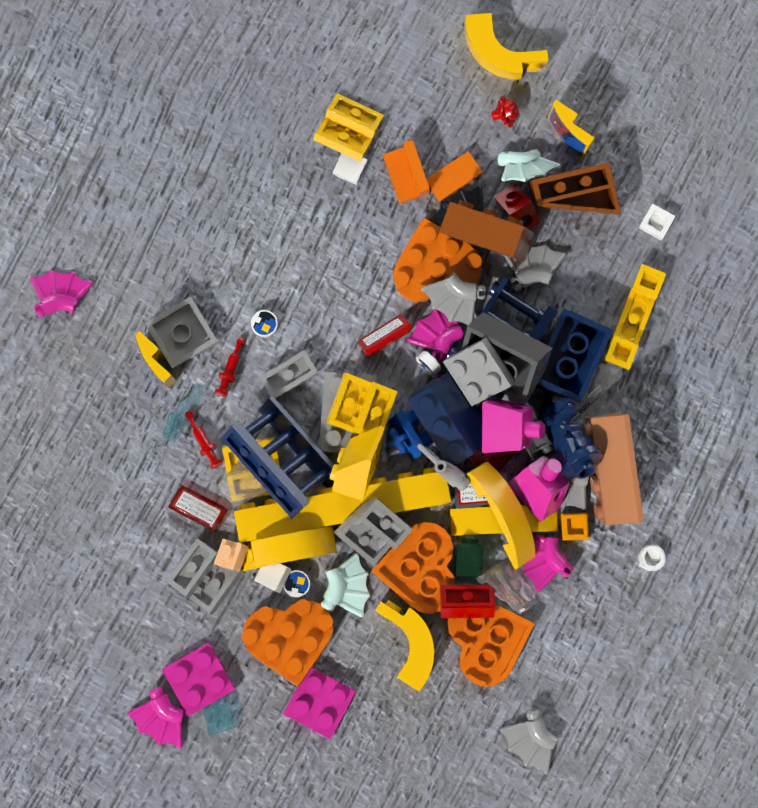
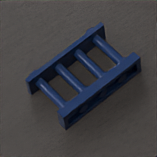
[446,277,558,399]
[221,396,334,519]

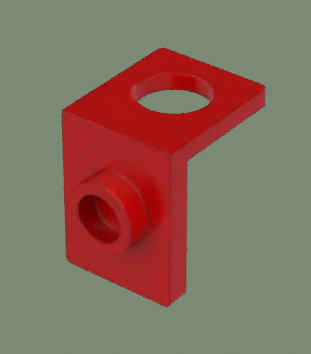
[494,184,540,230]

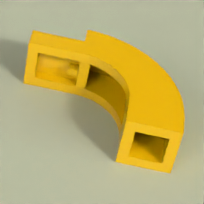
[464,13,548,80]
[242,526,337,571]
[375,600,434,692]

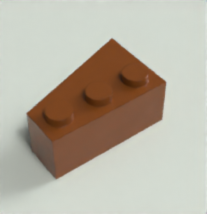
[528,162,621,215]
[439,200,534,263]

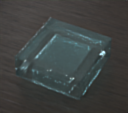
[162,412,182,442]
[203,702,236,735]

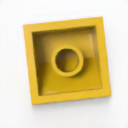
[330,426,385,501]

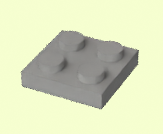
[145,296,219,370]
[443,337,515,406]

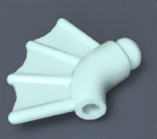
[498,149,561,182]
[321,553,371,617]

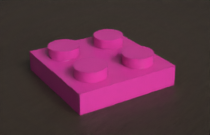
[162,642,236,717]
[283,668,356,740]

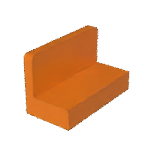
[383,140,430,204]

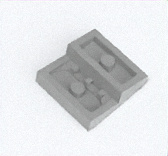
[334,497,413,566]
[166,538,244,615]

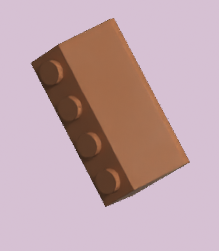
[582,413,644,525]

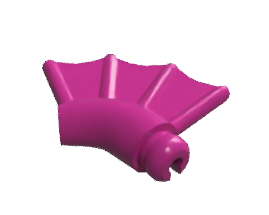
[30,270,93,318]
[407,309,464,363]
[523,533,574,592]
[127,686,185,749]

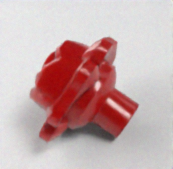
[491,96,519,128]

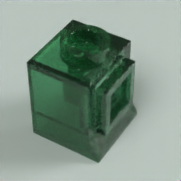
[455,538,484,577]

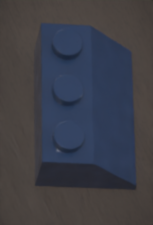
[536,308,613,403]
[407,371,482,466]

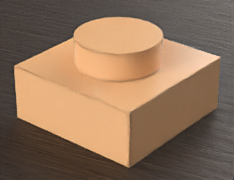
[214,539,248,572]

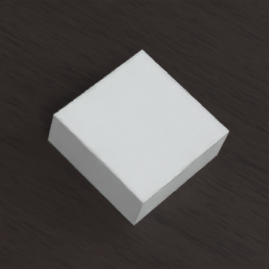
[333,153,367,185]
[639,204,675,241]
[254,564,292,593]

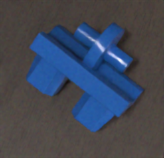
[387,410,434,461]

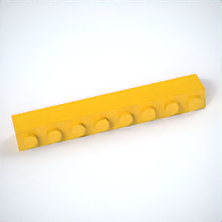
[234,467,451,544]

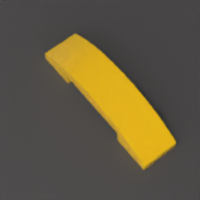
[604,264,666,370]
[466,461,536,569]
[450,505,558,536]

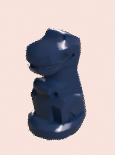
[542,398,602,479]

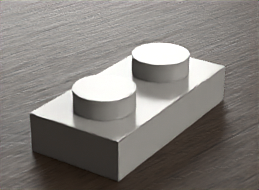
[259,350,318,399]

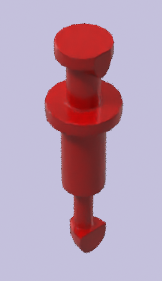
[214,338,245,397]
[185,411,223,469]

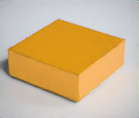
[560,513,589,541]

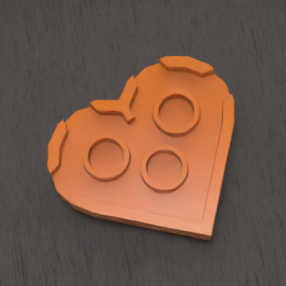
[393,218,482,303]
[371,522,456,614]
[242,599,333,688]
[447,604,534,687]

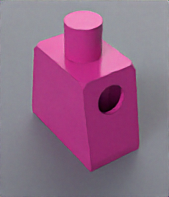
[482,398,546,453]
[508,456,569,521]

